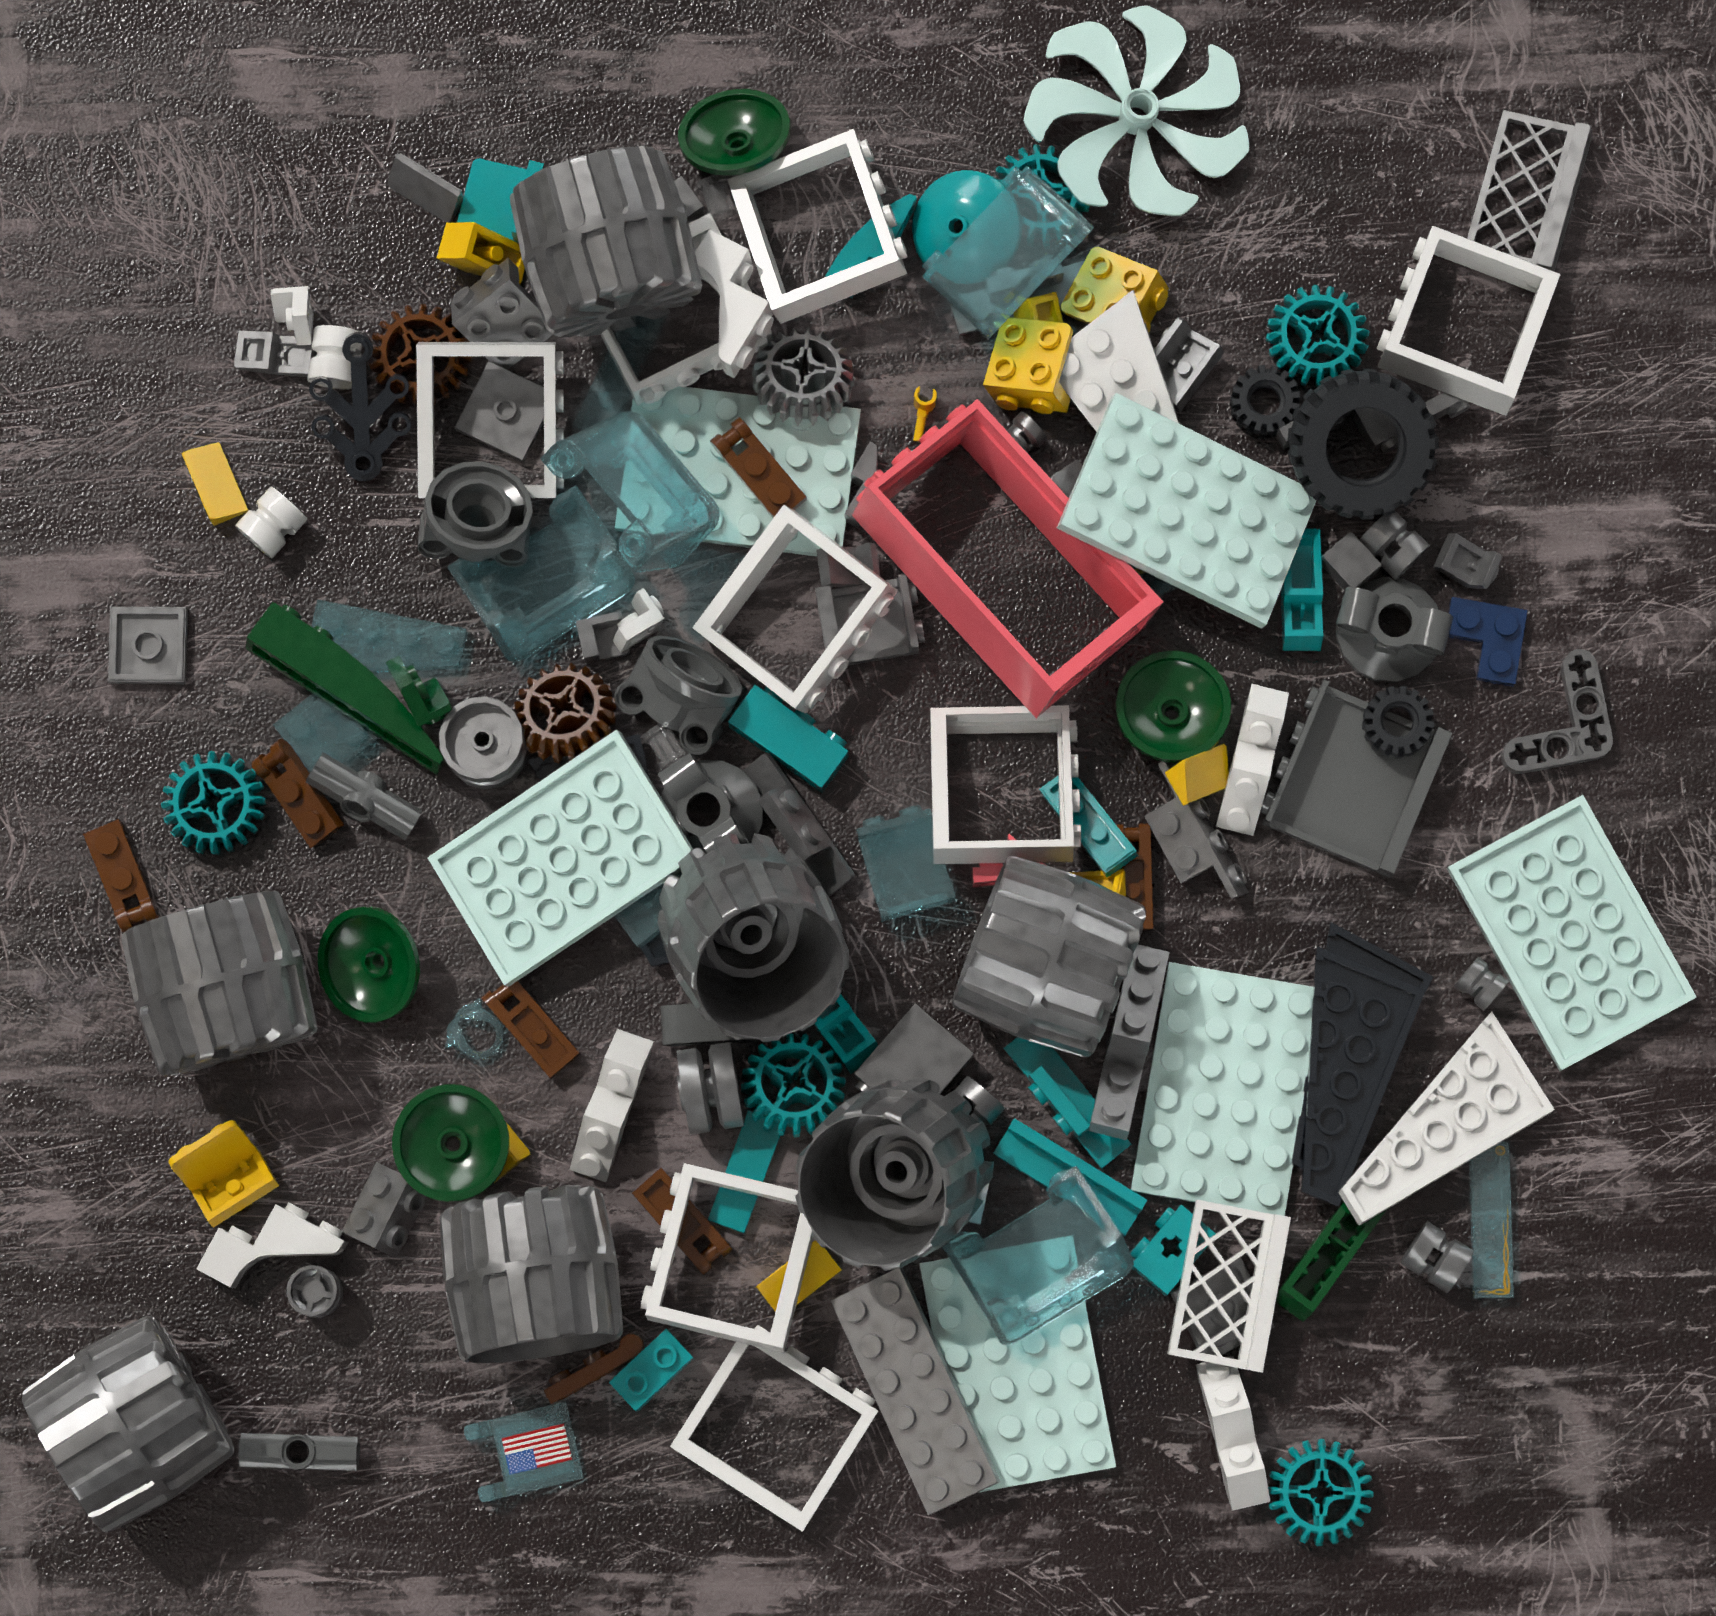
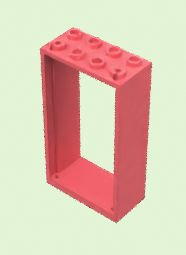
[852,399,1163,718]

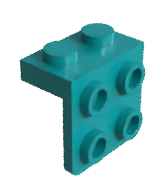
[457,158,545,243]

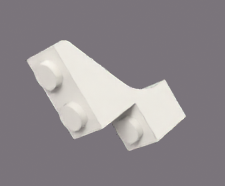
[695,229,774,378]
[1216,684,1289,836]
[569,1029,654,1182]
[196,1202,348,1289]
[1195,1356,1270,1511]

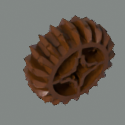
[370,304,472,406]
[513,662,617,765]

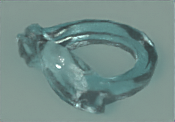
[445,998,504,1060]

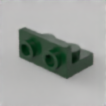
[385,656,453,727]

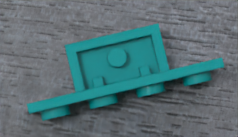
[1003,1037,1131,1169]

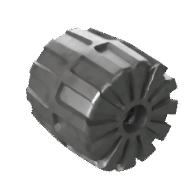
[510,146,702,338]
[657,833,849,1042]
[952,856,1146,1057]
[122,891,317,1076]
[795,1077,994,1271]
[440,1185,623,1364]
[22,1316,234,1532]

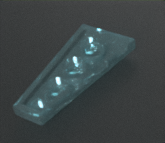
[311,599,468,672]

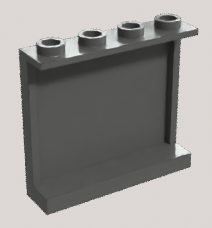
[1260,679,1452,878]

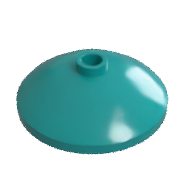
[912,170,1022,285]

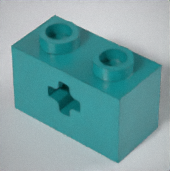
[1130,1205,1216,1296]
[609,1328,694,1412]

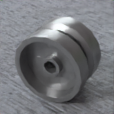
[439,696,530,790]
[677,1042,744,1135]

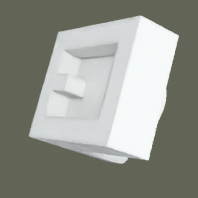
[271,286,313,345]
[612,588,664,653]

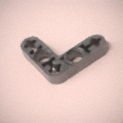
[1501,649,1613,774]

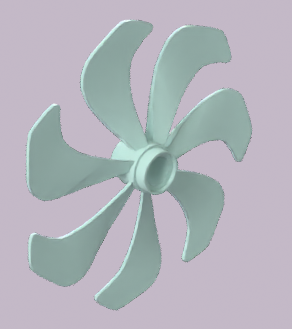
[1023,5,1249,216]

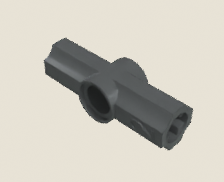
[305,752,422,840]
[238,1433,360,1471]

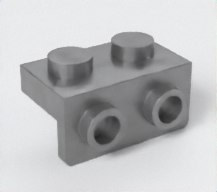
[1154,317,1224,412]
[342,1162,427,1258]

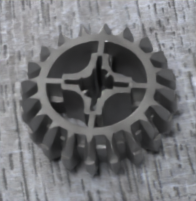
[752,327,855,426]

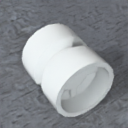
[307,325,362,389]
[235,486,308,559]

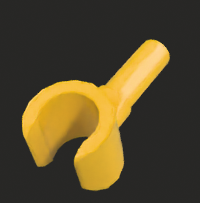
[913,386,937,442]

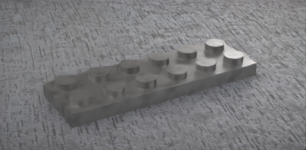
[831,1267,1001,1515]

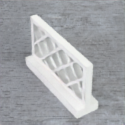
[1167,1200,1291,1373]

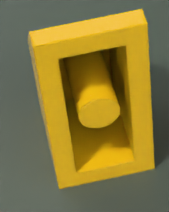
[437,222,525,285]

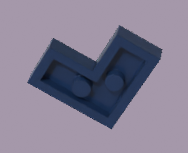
[1448,597,1527,687]

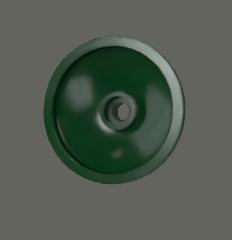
[678,89,791,176]
[1115,651,1231,762]
[317,906,420,1022]
[392,1084,510,1202]

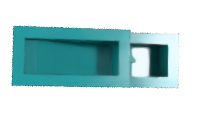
[825,194,917,298]
[1281,529,1323,651]
[813,994,879,1074]

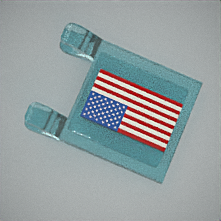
[464,1402,584,1502]

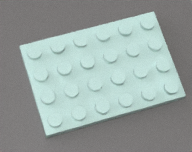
[615,381,861,557]
[1057,393,1316,629]
[427,730,693,987]
[1447,795,1697,1071]
[1131,962,1313,1216]
[919,1235,1116,1493]

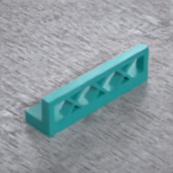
[993,1118,1147,1235]

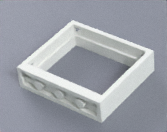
[727,129,907,324]
[600,213,773,406]
[1377,226,1560,416]
[416,342,564,498]
[692,505,898,713]
[930,705,1081,864]
[641,1163,813,1353]
[670,1325,878,1532]

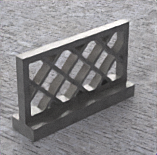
[1467,110,1592,272]

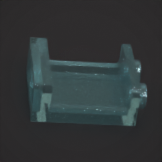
[856,805,956,922]

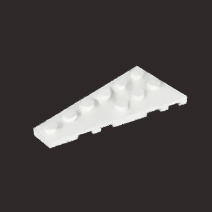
[1059,290,1179,432]
[1338,1011,1555,1225]

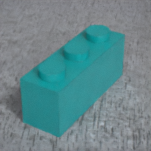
[728,685,849,793]

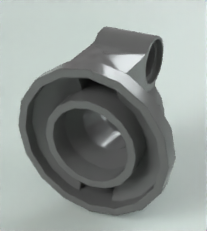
[417,461,533,567]
[1336,577,1454,683]
[614,635,743,755]
[658,753,764,854]

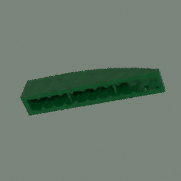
[245,602,444,775]
[1276,1201,1386,1322]

